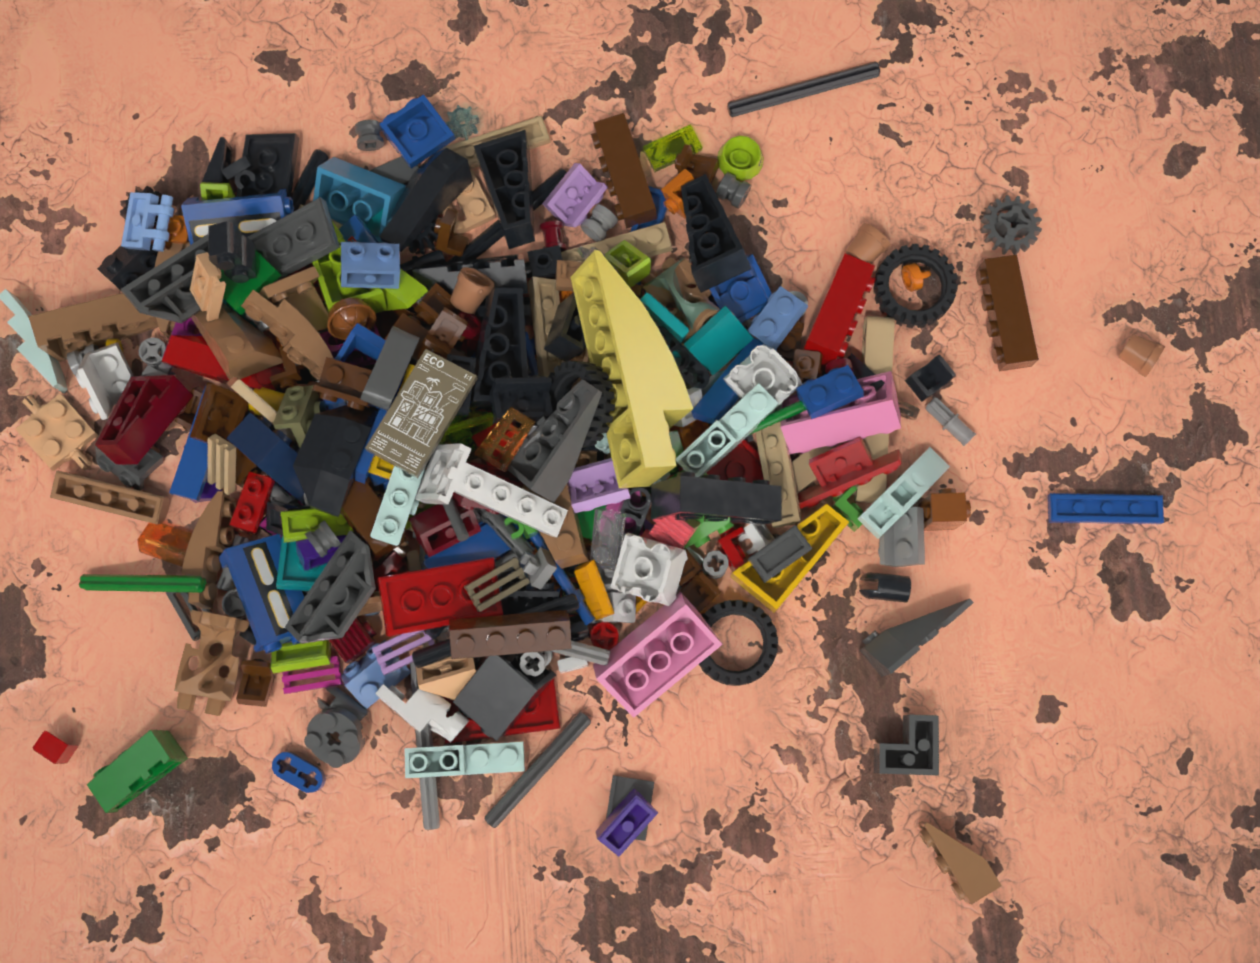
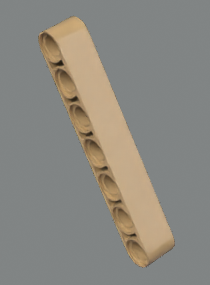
[854,315,895,503]

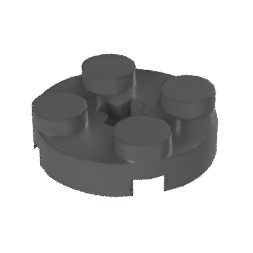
[304,708,365,768]

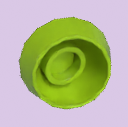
[717,136,764,181]

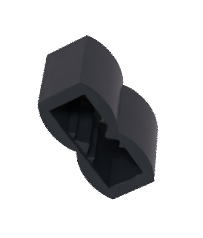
[208,221,256,283]

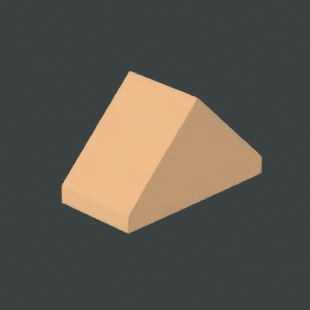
[416,657,476,700]

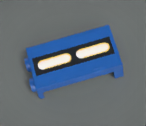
[181,189,294,245]
[219,534,304,654]

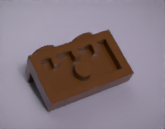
[312,357,375,411]

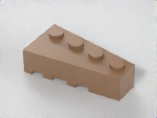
[28,293,159,362]
[522,483,589,569]

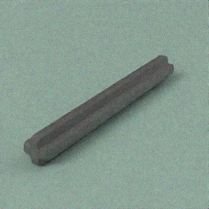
[484,712,591,828]

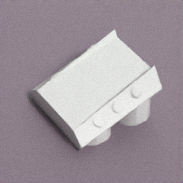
[723,344,802,404]
[611,533,688,606]

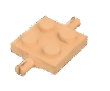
[15,393,98,471]

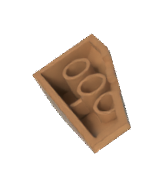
[191,302,283,380]

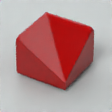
[32,731,78,764]

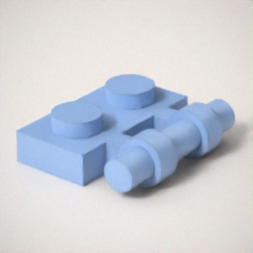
[121,192,174,252]

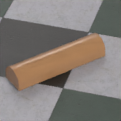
[50,470,169,525]

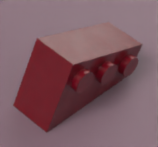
[95,375,193,465]

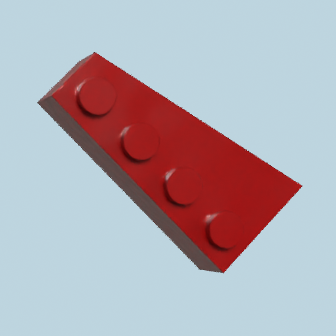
[803,253,876,371]

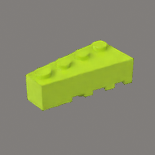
[312,221,387,314]

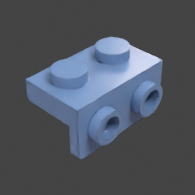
[747,286,808,351]
[341,640,411,709]

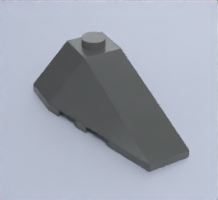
[501,379,602,503]
[860,598,974,677]

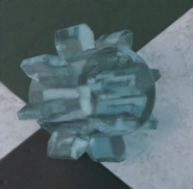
[446,105,479,140]

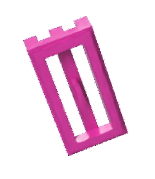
[282,656,343,694]

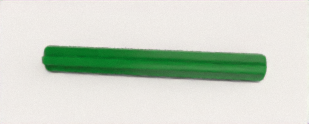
[79,574,207,593]

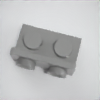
[878,507,925,567]

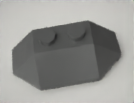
[121,234,209,323]
[285,530,376,644]

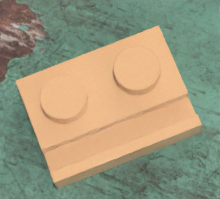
[190,252,226,321]

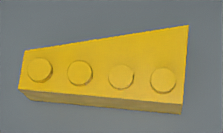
[730,504,849,613]

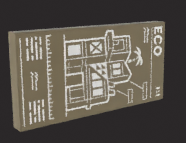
[365,349,477,478]

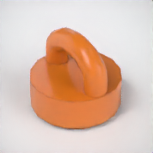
[901,263,931,292]

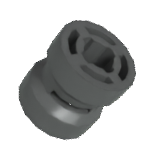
[716,172,752,209]

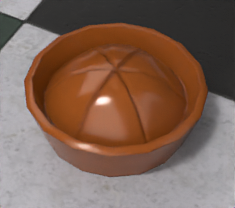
[327,298,376,340]

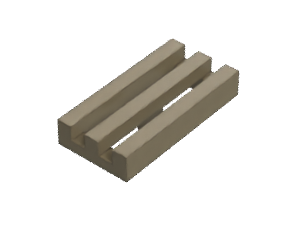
[464,557,530,612]

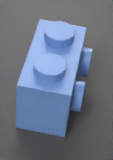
[341,242,400,289]

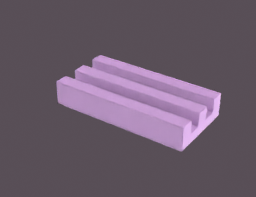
[372,630,435,675]

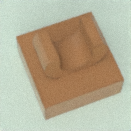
[555,260,584,291]

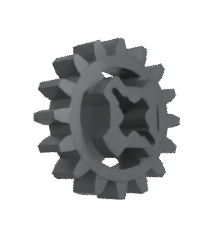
[980,195,1042,255]

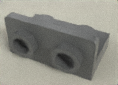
[95,446,163,490]

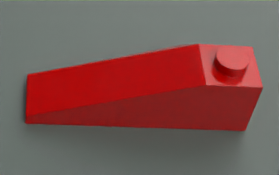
[162,335,284,391]

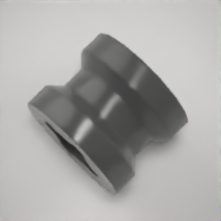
[354,120,384,151]
[305,520,341,558]

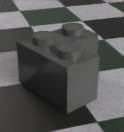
[874,714,939,776]

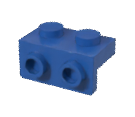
[796,365,864,419]

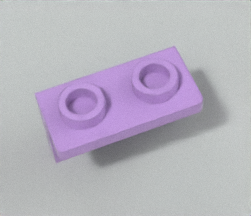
[542,163,608,228]
[568,458,631,513]

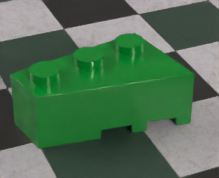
[86,729,188,813]

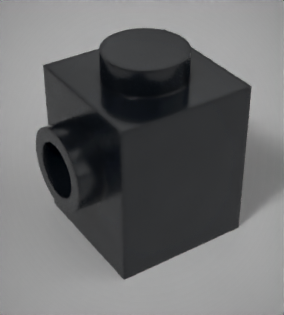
[524,245,563,280]

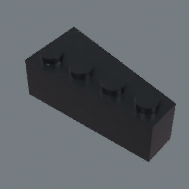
[651,472,782,524]

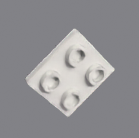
[76,342,134,420]

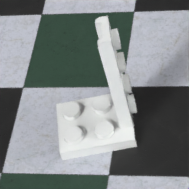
[415,444,568,537]

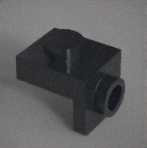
[905,355,956,402]

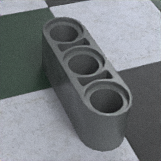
[360,326,420,411]

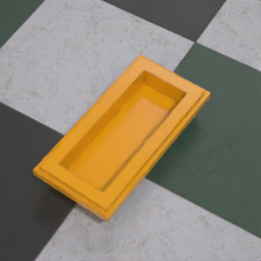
[574,560,615,620]

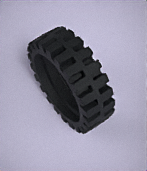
[873,244,958,328]
[548,361,615,448]
[698,600,778,686]

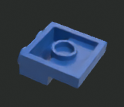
[379,95,455,169]
[708,254,772,323]

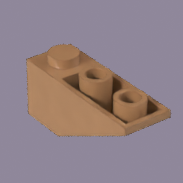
[918,821,1002,905]

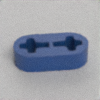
[272,752,326,793]

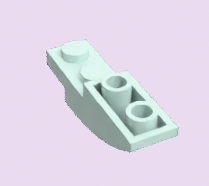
[676,383,779,478]
[858,447,950,539]
[404,742,525,778]

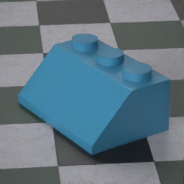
[313,157,406,243]

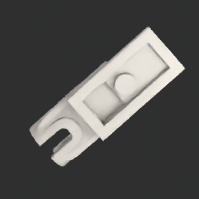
[375,684,469,743]

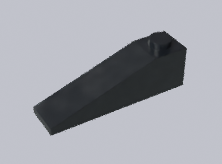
[380,148,473,252]

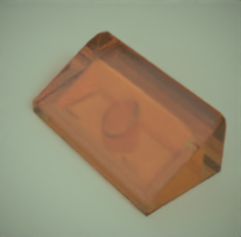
[137,523,192,567]

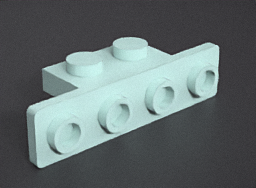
[370,466,426,546]

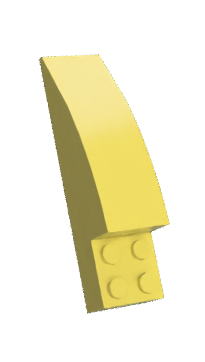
[570,250,693,488]

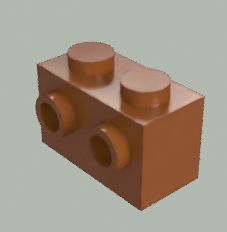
[919,488,971,531]

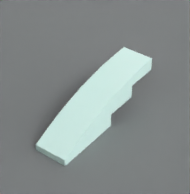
[0,289,68,393]

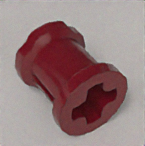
[539,221,567,252]

